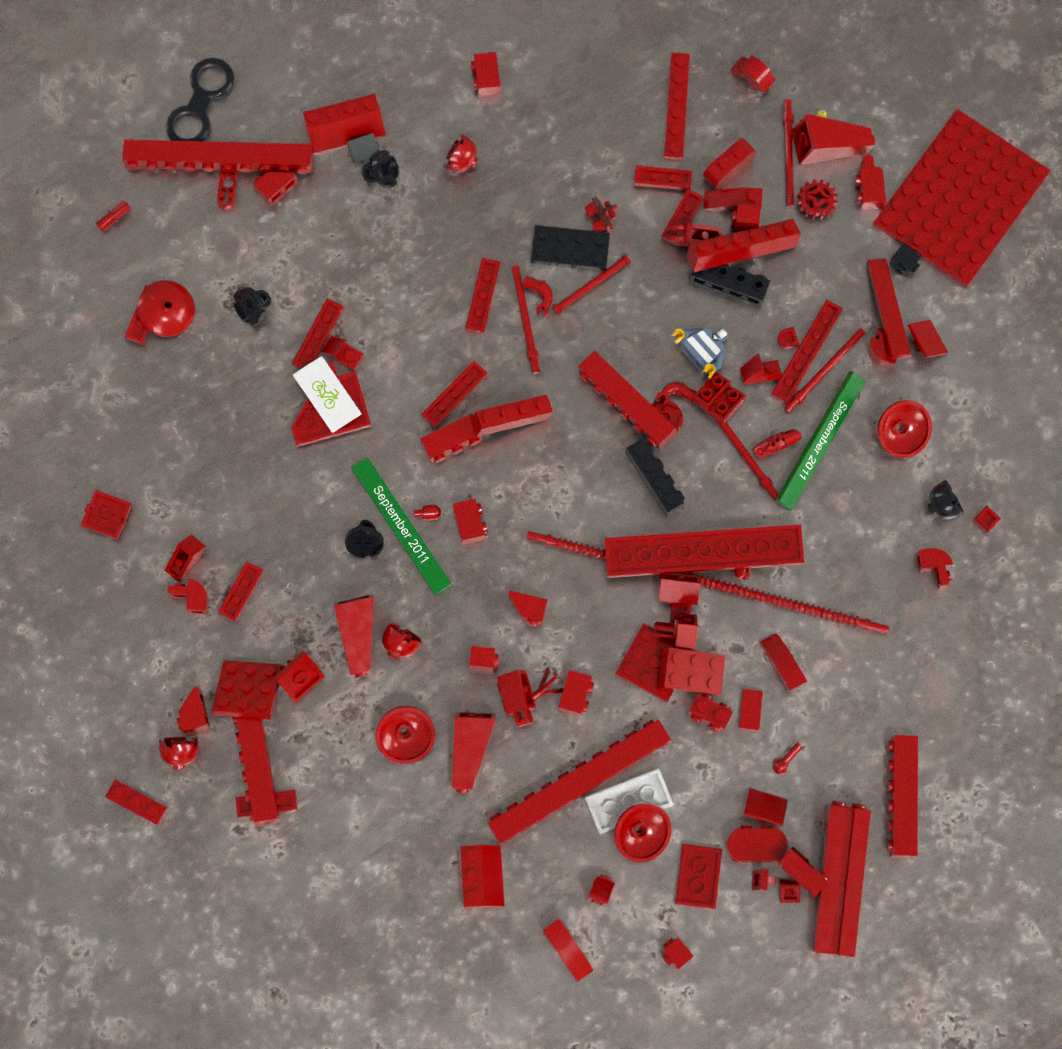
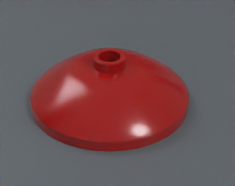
[137,280,195,337]
[877,400,932,458]
[375,706,435,764]
[614,803,671,862]

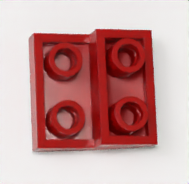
[693,372,746,425]

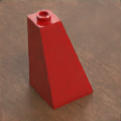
[792,114,875,165]
[334,594,374,677]
[452,712,496,793]

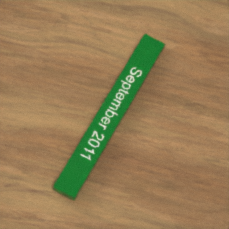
[775,371,865,511]
[351,457,452,596]

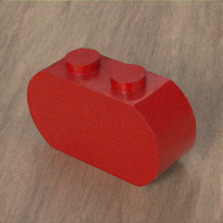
[703,138,757,190]
[726,825,788,863]

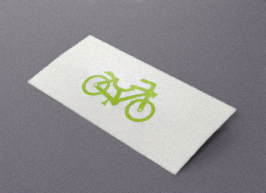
[293,356,362,433]

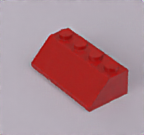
[303,94,386,155]

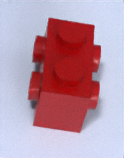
[687,693,733,733]

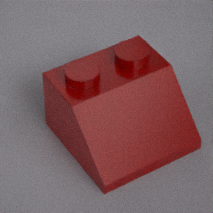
[176,686,211,737]

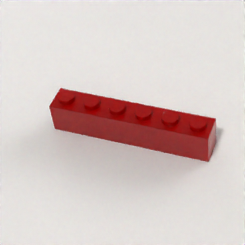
[686,219,801,272]
[578,350,676,449]
[232,716,280,827]
[887,735,918,858]

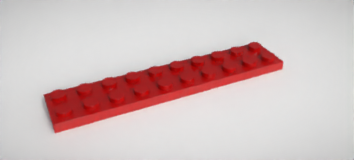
[605,524,805,578]

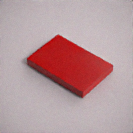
[675,844,722,910]

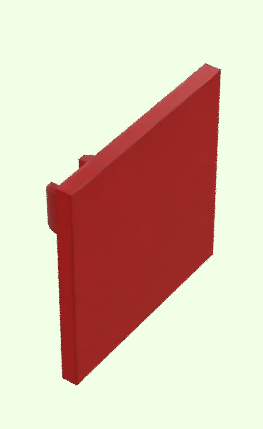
[907,320,949,358]
[743,788,788,826]

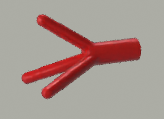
[533,668,563,702]

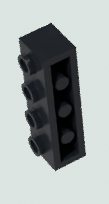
[690,264,771,307]
[625,438,685,518]

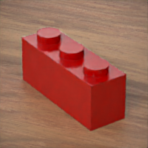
[420,414,483,463]

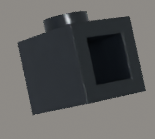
[889,243,921,277]

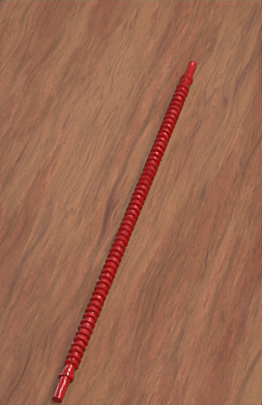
[527,531,889,634]

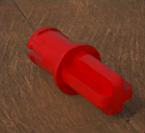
[95,201,131,232]

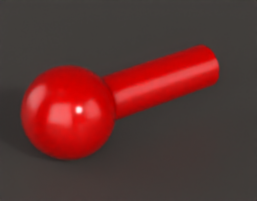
[772,742,803,775]

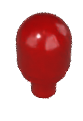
[414,505,441,521]

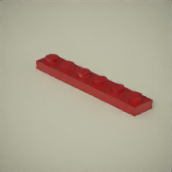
[664,53,690,161]

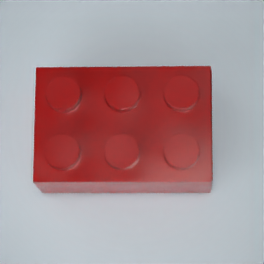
[657,647,725,696]

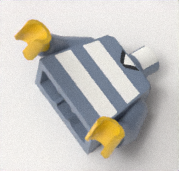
[671,327,728,379]

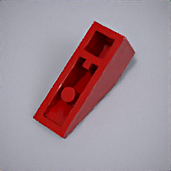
[703,187,763,212]

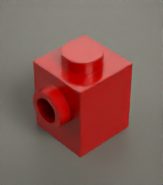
[662,938,694,971]

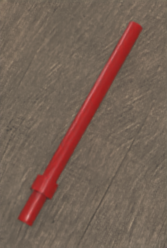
[783,99,794,208]
[512,265,540,374]
[784,328,865,413]
[715,419,779,501]

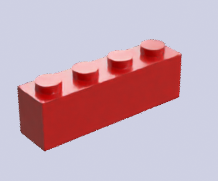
[470,394,553,437]

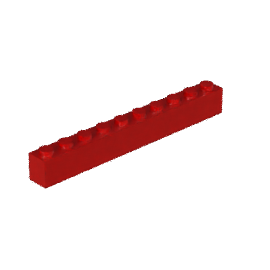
[122,140,314,174]
[488,719,671,846]

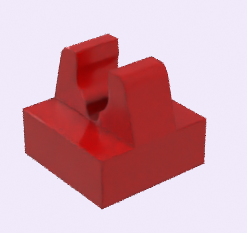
[752,869,776,891]

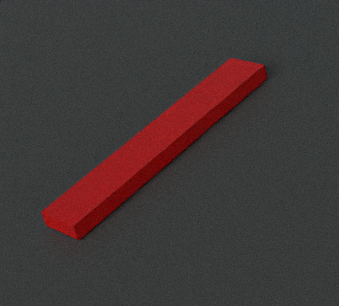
[867,259,911,359]
[770,299,843,404]

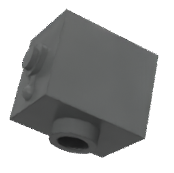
[348,133,380,166]

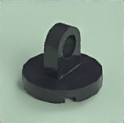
[362,150,399,188]
[233,287,271,325]
[345,520,384,558]

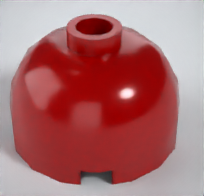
[443,134,478,173]
[382,623,422,660]
[159,737,199,769]

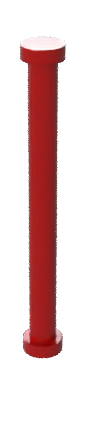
[552,254,631,315]

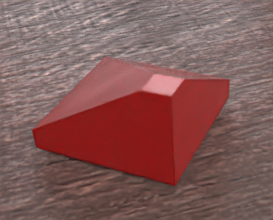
[779,879,801,903]

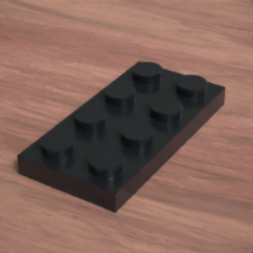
[531,225,610,271]

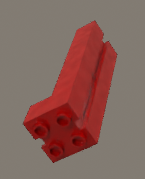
[812,801,871,957]

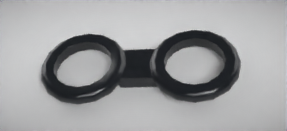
[166,58,234,141]

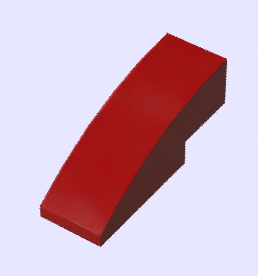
[759,633,808,693]
[542,919,594,982]

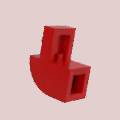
[730,55,775,93]
[868,327,896,370]
[916,548,953,590]
[168,579,209,614]

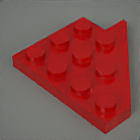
[291,361,371,447]

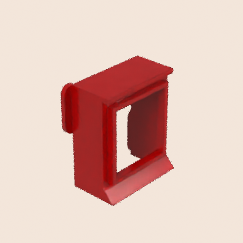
[777,846,829,899]

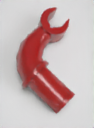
[523,276,553,318]
[653,382,697,408]

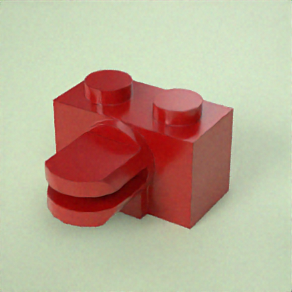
[653,613,698,650]

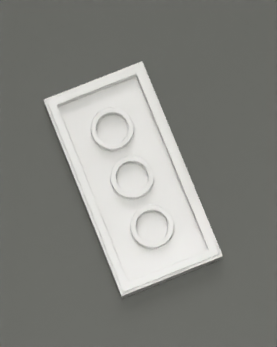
[585,768,674,835]

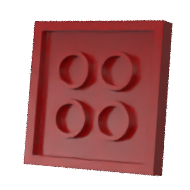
[615,623,695,703]
[211,660,283,719]

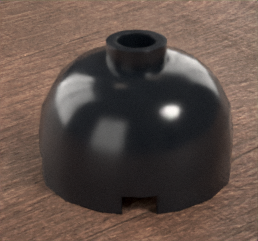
[928,480,964,520]

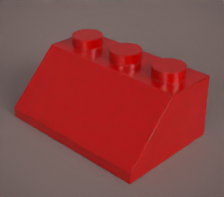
[460,845,505,909]

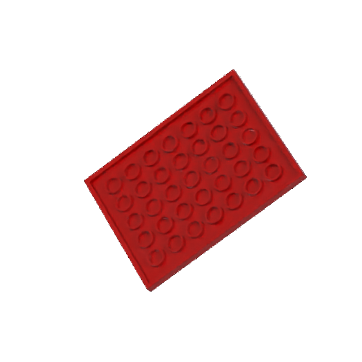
[872,109,1051,288]

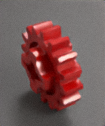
[797,179,838,220]

